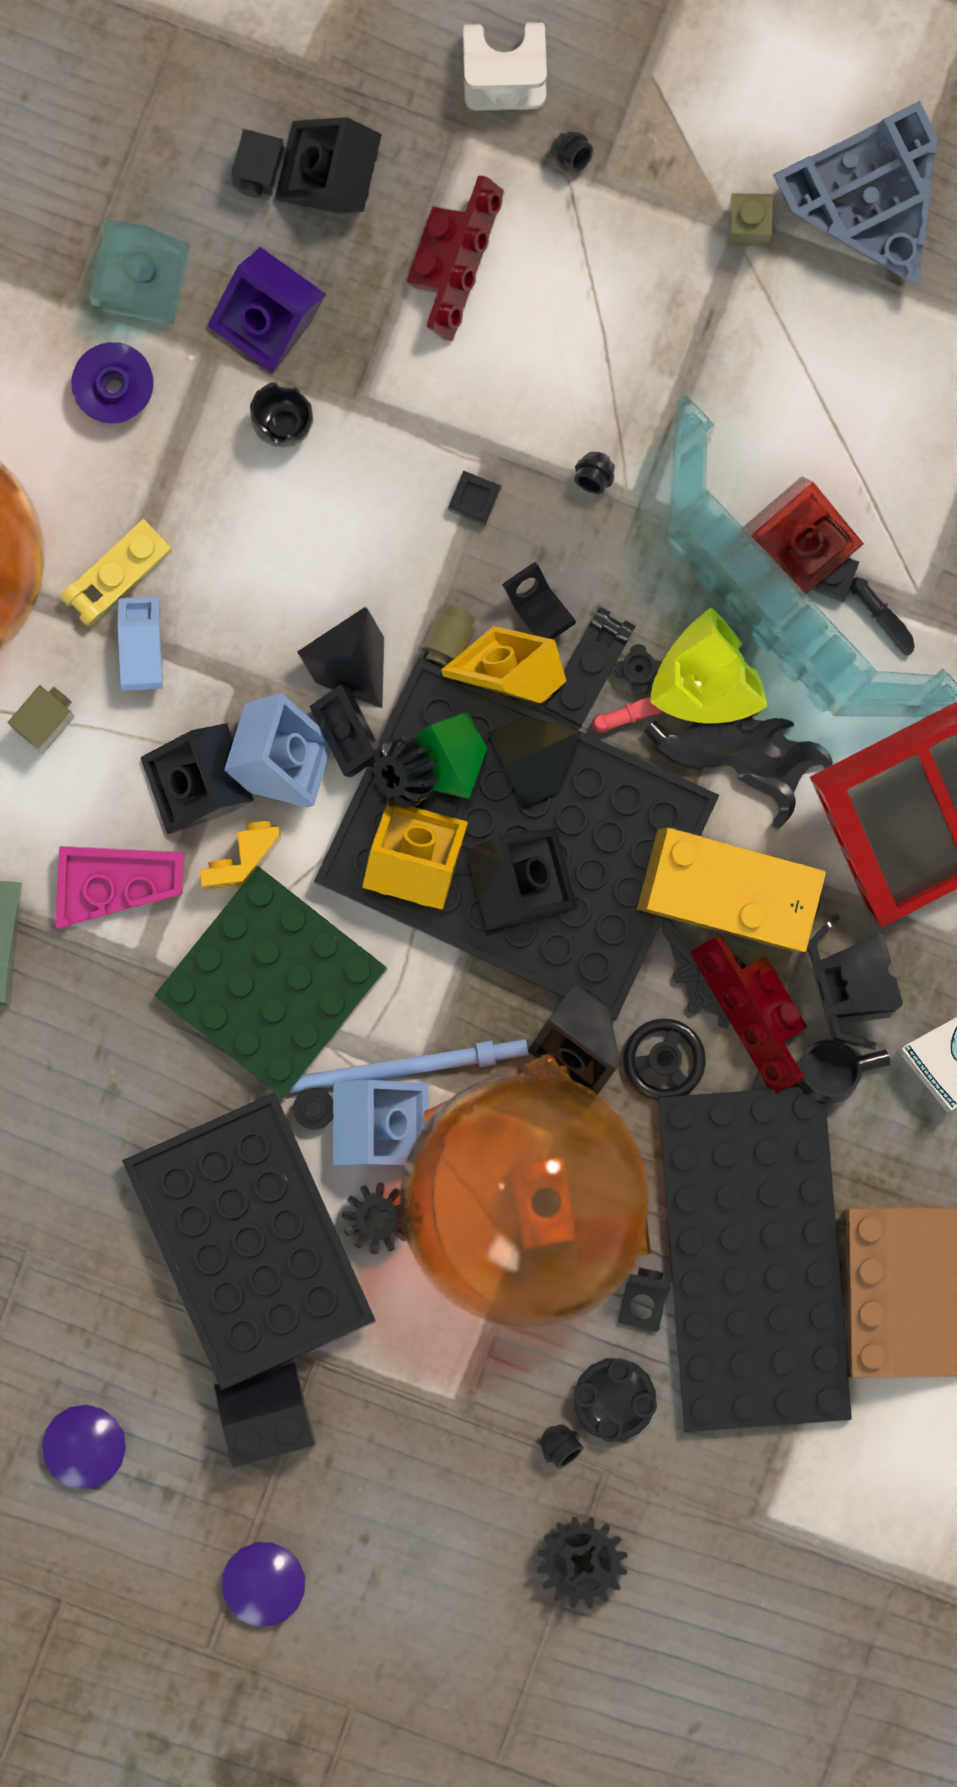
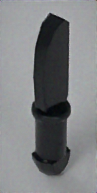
[850,577,915,655]

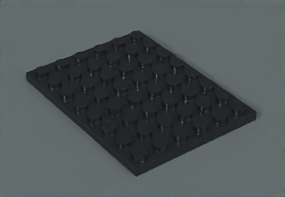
[314,658,719,1021]

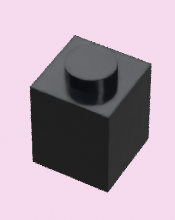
[231,129,285,198]

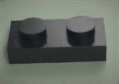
[309,684,379,778]

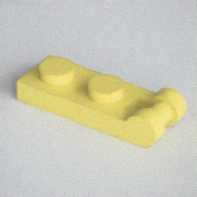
[60,519,172,627]

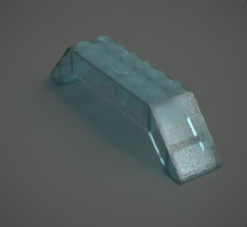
[666,395,957,717]

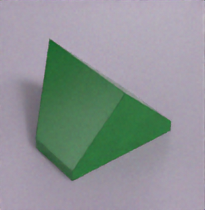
[412,712,487,799]

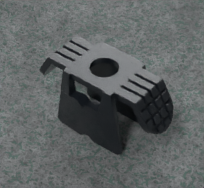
[807,913,903,1050]

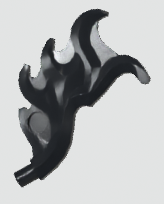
[644,715,833,829]

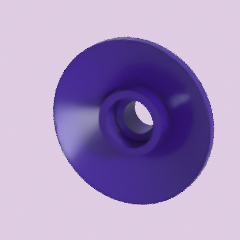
[71,342,154,424]

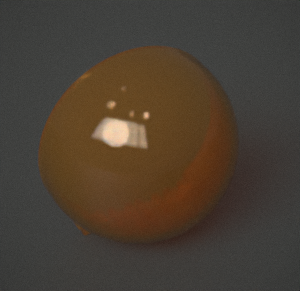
[400,1053,648,1327]

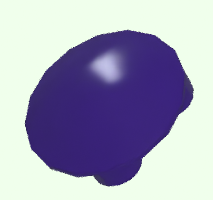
[42,1405,126,1489]
[222,1542,305,1626]

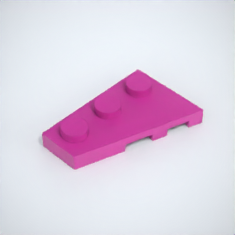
[56,846,185,929]

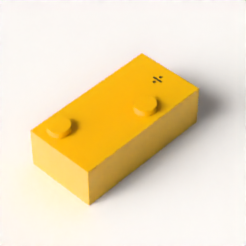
[637,828,826,952]

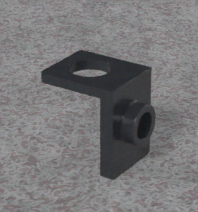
[502,562,576,639]
[618,1267,671,1332]

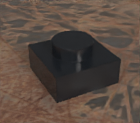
[805,547,860,602]

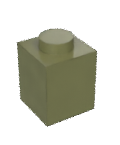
[728,193,773,247]
[7,685,75,754]

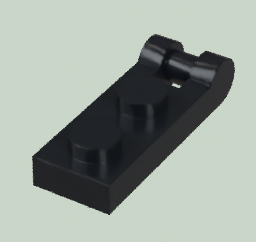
[545,606,636,727]

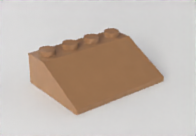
[845,1208,957,1378]

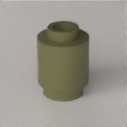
[421,605,475,668]

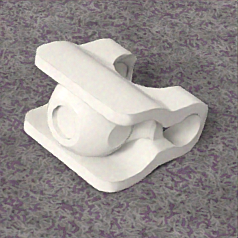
[463,22,547,111]

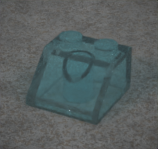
[90,219,190,324]

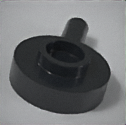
[798,1040,890,1104]

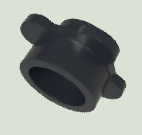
[614,644,662,694]

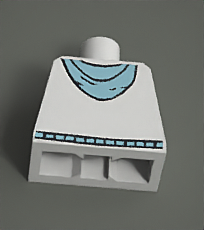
[898,1017,957,1113]

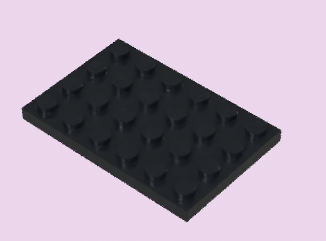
[122,1092,377,1391]

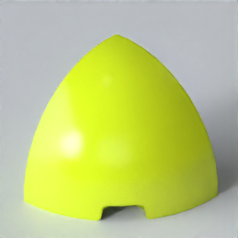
[650,607,767,723]

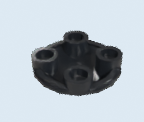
[573,1358,657,1442]

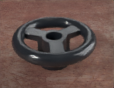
[623,1018,706,1101]

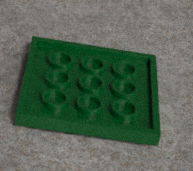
[154,866,388,1099]

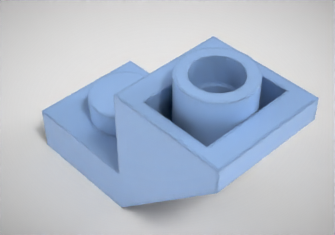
[118,596,163,691]

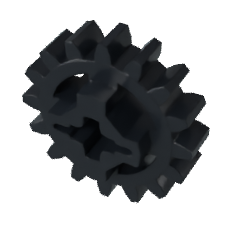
[537,1516,628,1609]

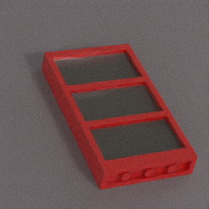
[810,701,957,928]

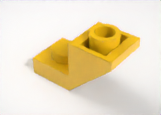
[200,821,281,890]

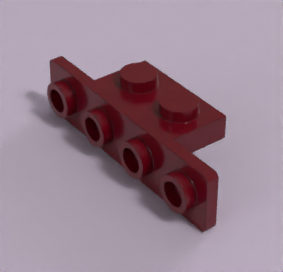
[406,175,504,341]
[690,935,807,1094]

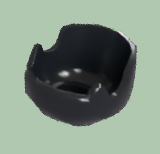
[250,382,314,447]

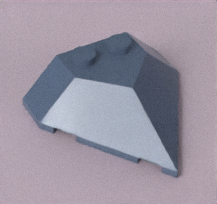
[773,101,938,287]

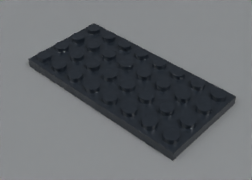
[658,1087,852,1432]

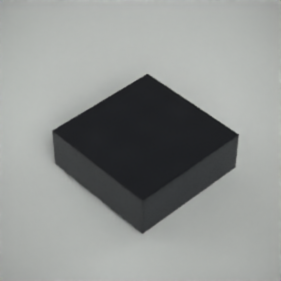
[448,470,501,525]

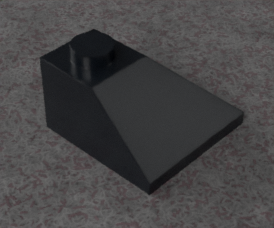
[528,984,620,1101]

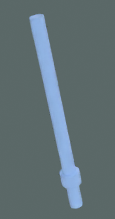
[289,1039,529,1094]

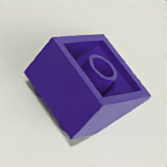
[207,247,326,373]

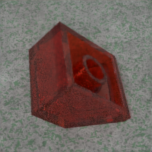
[740,476,864,598]

